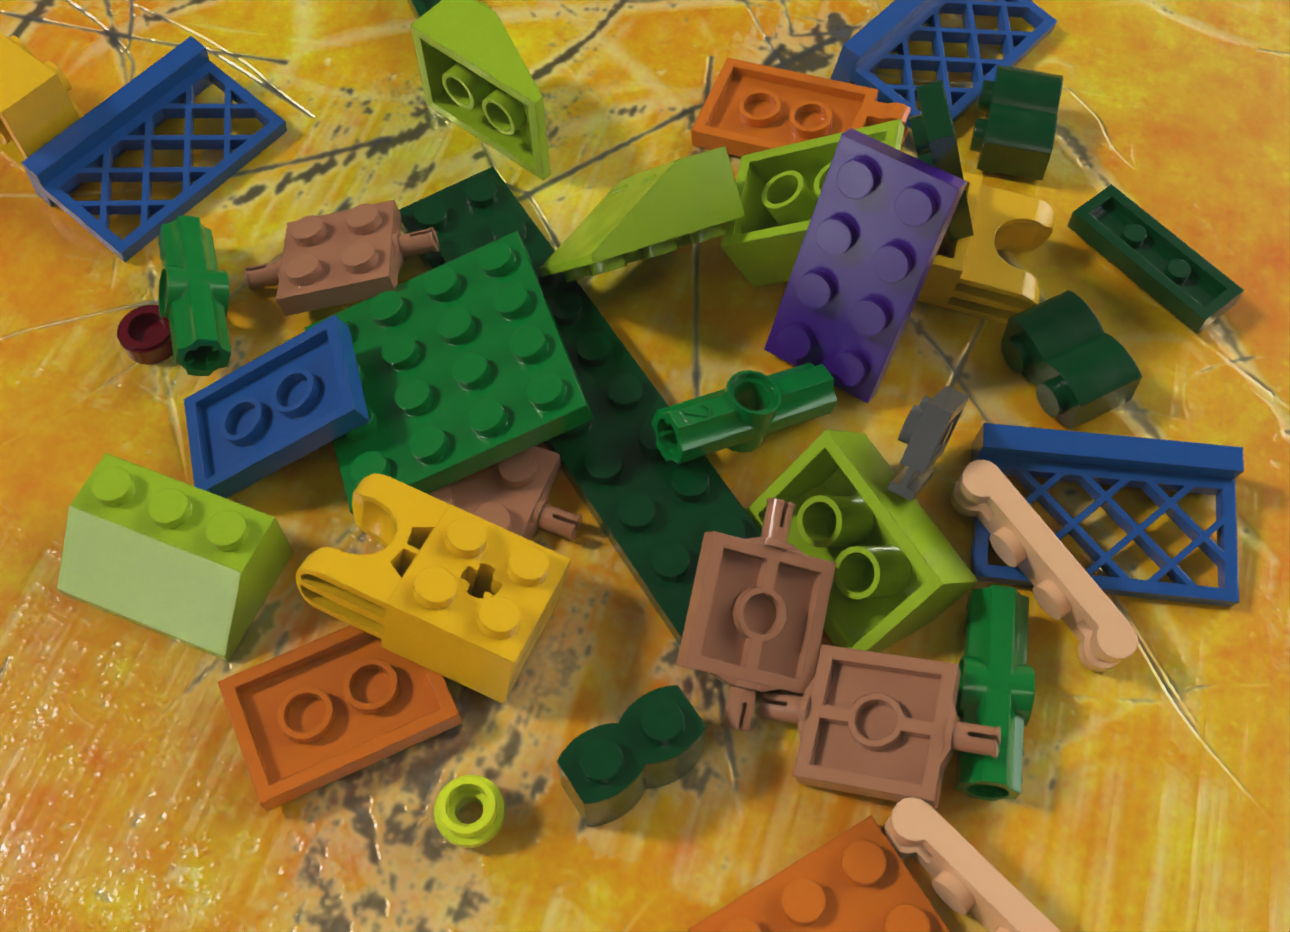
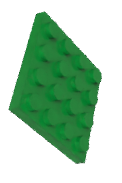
[304,231,594,515]

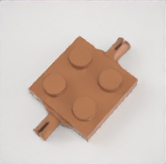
[244,200,439,316]
[429,446,582,541]
[676,498,836,732]
[759,644,1001,809]

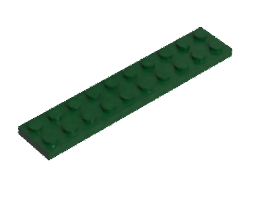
[399,166,761,645]

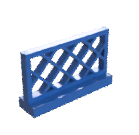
[830,0,1058,128]
[21,36,287,262]
[971,423,1244,607]

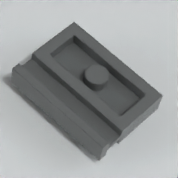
[888,386,970,501]

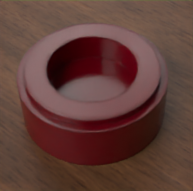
[117,305,173,364]

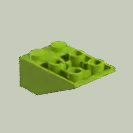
[539,146,745,282]

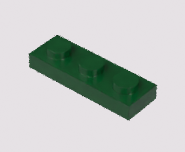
[909,80,974,241]
[1067,184,1244,334]

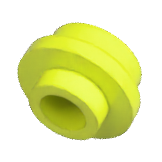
[434,775,506,848]

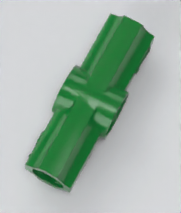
[158,215,231,376]
[652,363,837,464]
[955,585,1035,801]

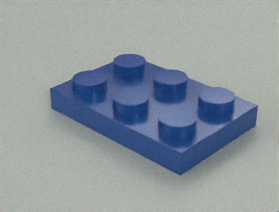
[184,314,369,498]

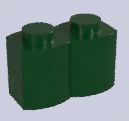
[969,65,1063,180]
[1001,290,1142,429]
[557,685,706,827]

